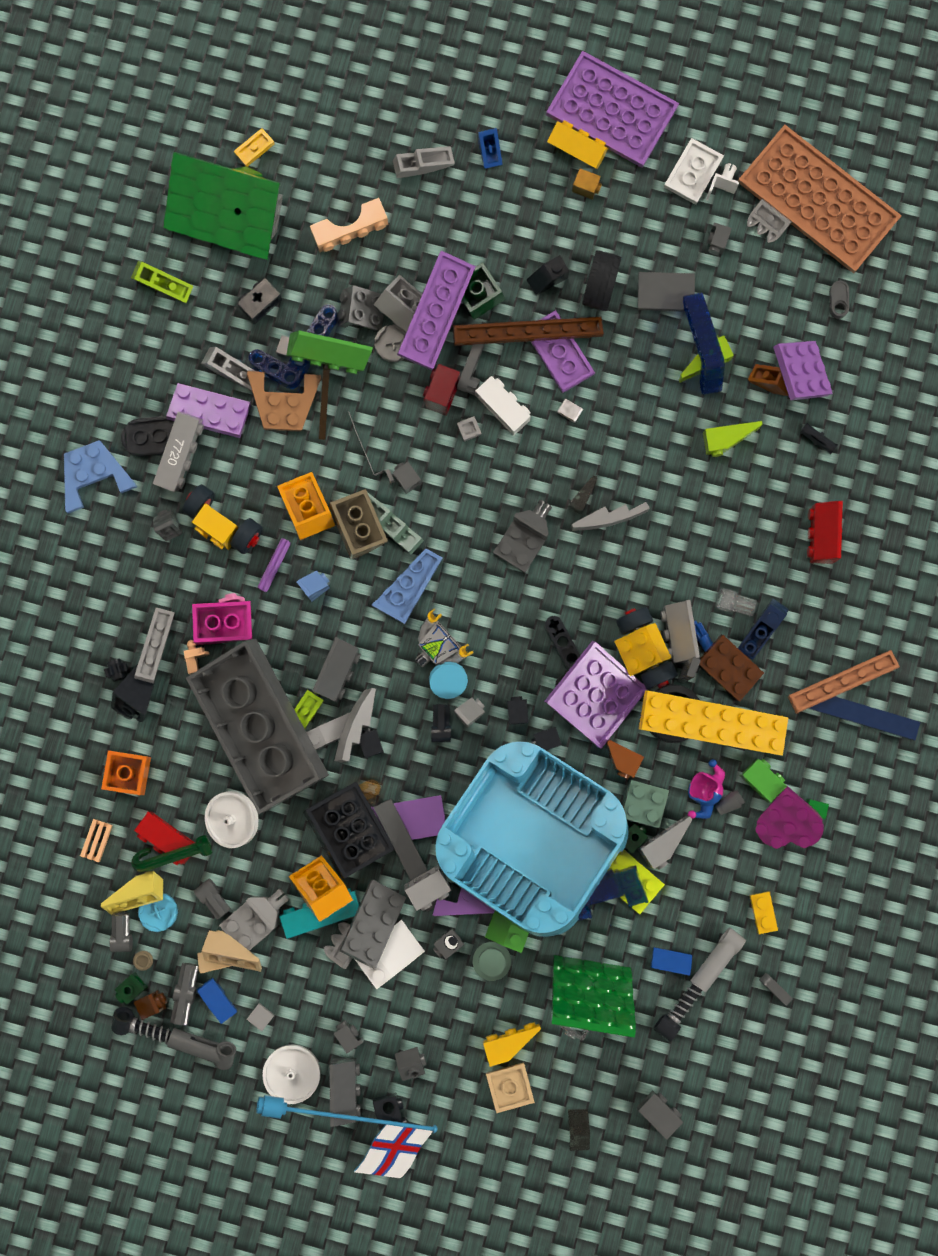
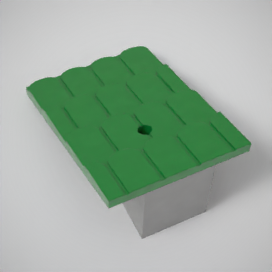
[163,152,283,260]
[551,955,636,1038]

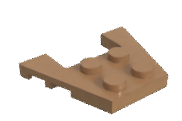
[247,371,321,431]

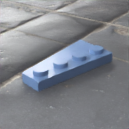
[372,549,443,624]

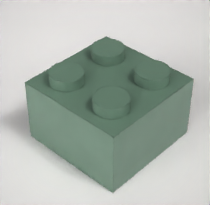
[623,780,669,828]

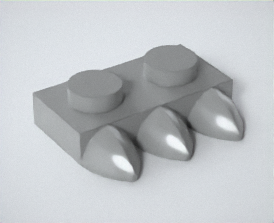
[747,199,792,243]
[324,922,352,969]

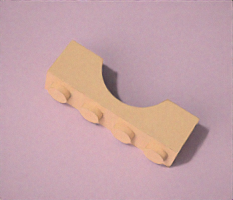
[310,198,388,252]

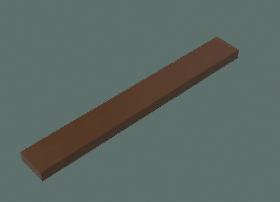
[452,317,604,346]

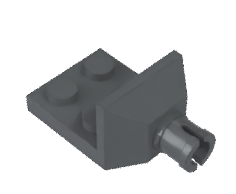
[493,500,552,573]

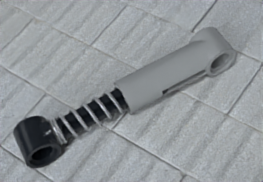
[653,927,746,1042]

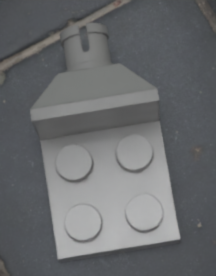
[219,888,289,951]

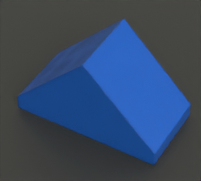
[478,128,503,169]

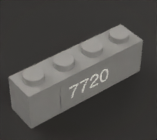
[153,412,204,492]

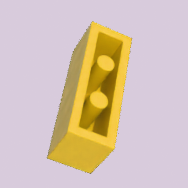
[547,120,609,169]

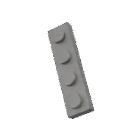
[134,608,175,683]

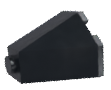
[111,664,158,722]

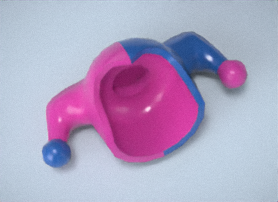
[688,759,725,819]

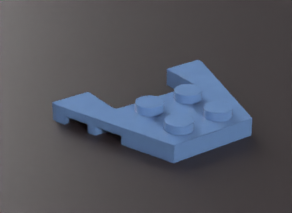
[64,440,137,513]

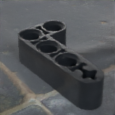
[545,616,581,687]

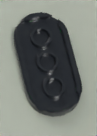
[121,416,197,457]

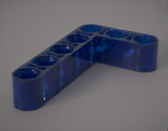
[683,292,725,395]
[249,304,338,389]

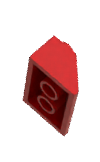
[807,501,843,564]

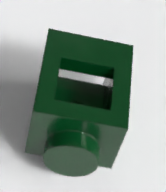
[625,823,648,854]
[114,972,148,1004]

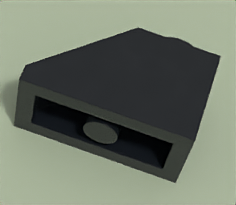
[527,255,569,296]

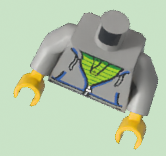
[415,609,473,668]

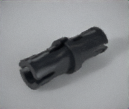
[800,423,838,455]

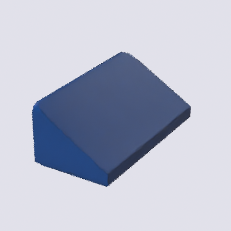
[650,947,692,976]

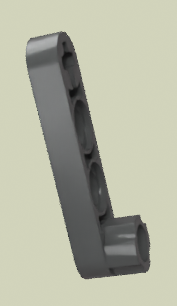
[457,322,485,396]

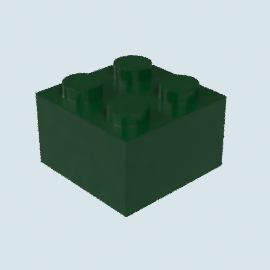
[461,262,505,320]

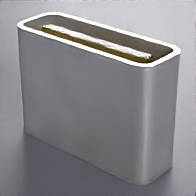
[557,399,583,423]

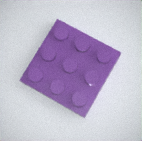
[773,341,833,400]

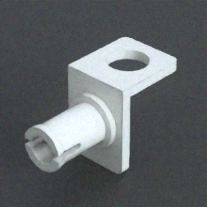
[705,163,739,201]

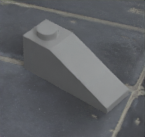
[201,347,256,391]
[454,698,485,728]
[306,712,351,751]

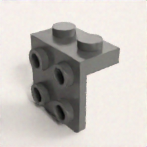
[337,285,383,331]

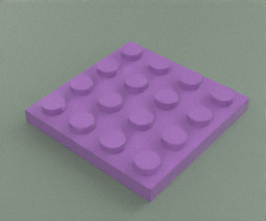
[544,641,648,749]

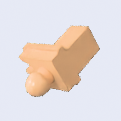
[184,640,210,675]

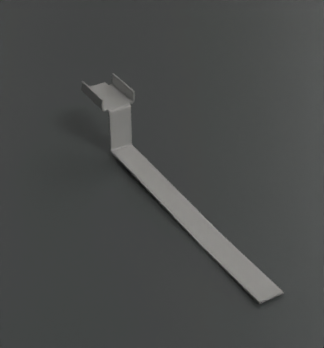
[348,411,395,484]

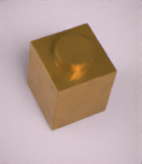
[572,168,602,200]

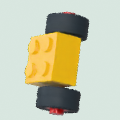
[182,484,263,554]
[614,607,678,689]

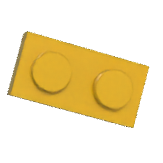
[234,128,275,167]
[749,891,778,934]

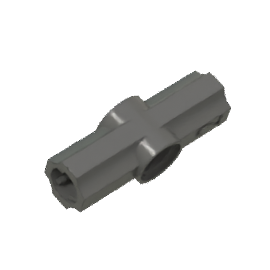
[170,963,199,1025]

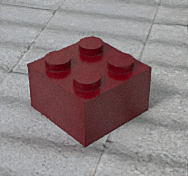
[423,364,460,416]

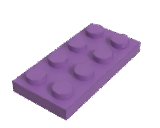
[166,383,251,438]

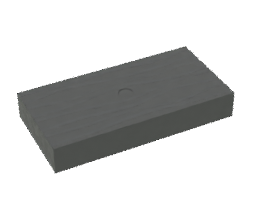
[186,639,329,815]

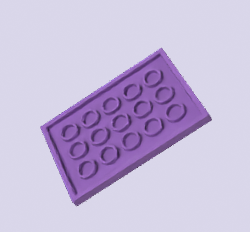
[546,51,679,168]

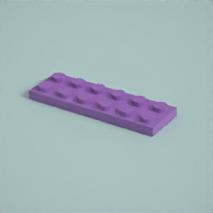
[397,251,476,370]

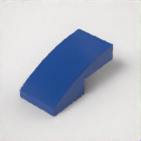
[197,978,237,1024]

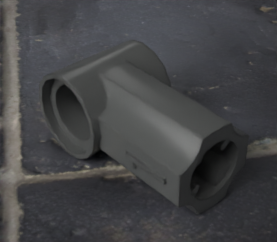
[194,878,231,920]
[110,912,133,952]

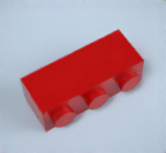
[134,811,195,865]

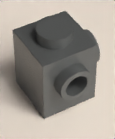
[395,1047,427,1081]

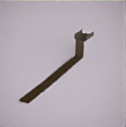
[319,364,332,440]

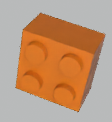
[101,751,151,795]

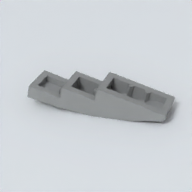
[570,502,650,531]
[334,688,376,763]

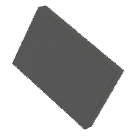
[637,272,695,312]

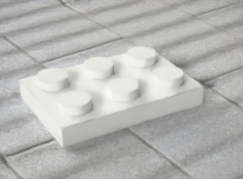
[664,138,724,205]

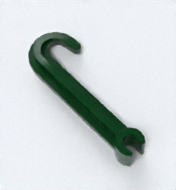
[131,835,213,872]

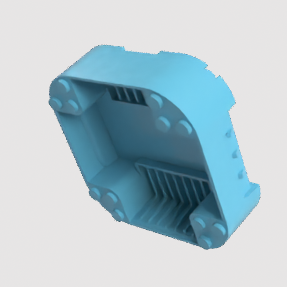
[436,742,628,937]

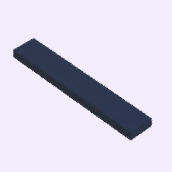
[808,696,920,741]

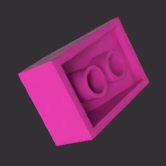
[192,601,252,645]

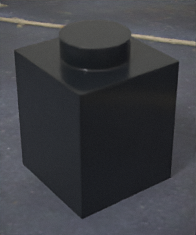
[507,696,529,725]
[360,727,384,758]
[531,727,562,751]

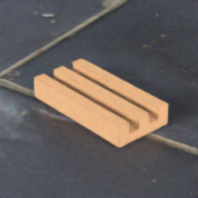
[80,819,113,862]

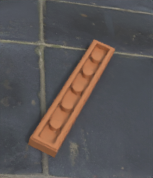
[788,650,900,714]

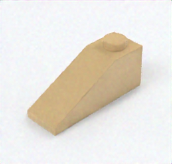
[202,930,262,972]

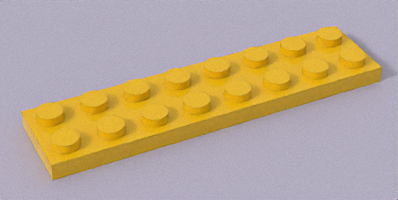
[639,691,788,756]

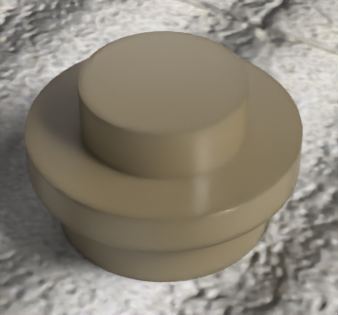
[133,951,153,971]

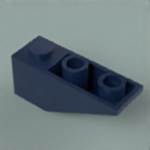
[738,599,788,660]

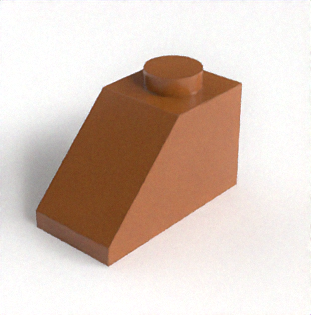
[748,364,789,396]
[606,740,644,780]

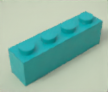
[279,888,360,939]

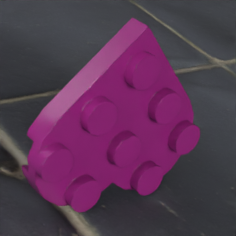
[756,786,824,849]

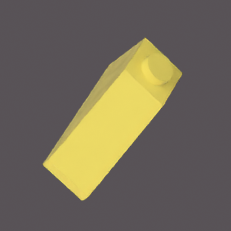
[101,871,163,915]

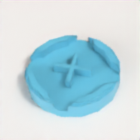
[429,662,468,699]
[138,893,178,932]

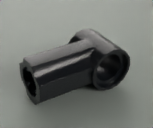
[431,704,451,742]

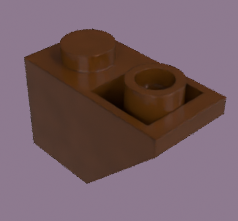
[134,990,167,1020]

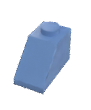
[297,571,330,602]

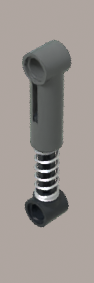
[111,1007,236,1070]

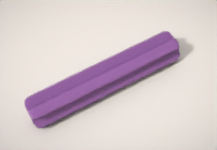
[258,538,290,592]

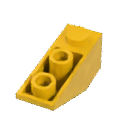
[483,1022,541,1067]

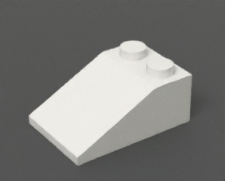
[355,920,425,989]

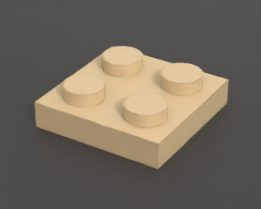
[486,1062,535,1113]

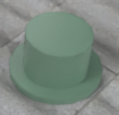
[473,941,511,981]

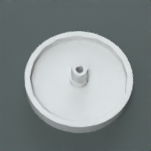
[205,791,259,848]
[263,1044,321,1104]

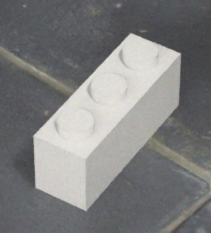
[475,376,531,436]

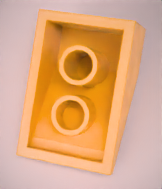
[277,472,335,540]
[289,855,353,922]

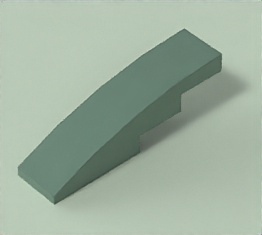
[367,492,424,554]

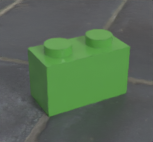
[740,759,787,803]

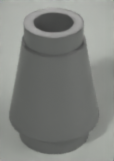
[715,790,745,815]

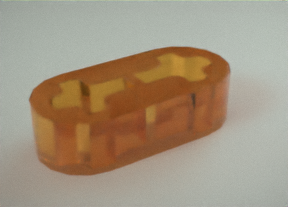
[359,780,381,801]

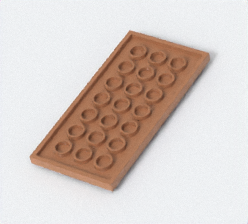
[738,125,902,273]

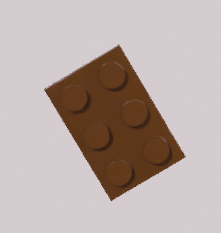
[699,634,764,702]

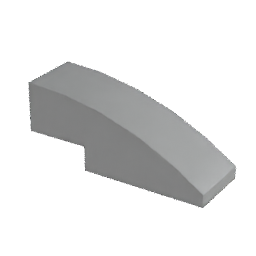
[393,146,455,178]

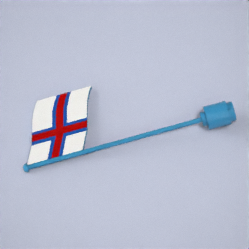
[256,1095,437,1178]

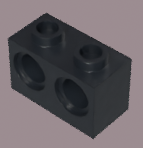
[373,1093,408,1130]

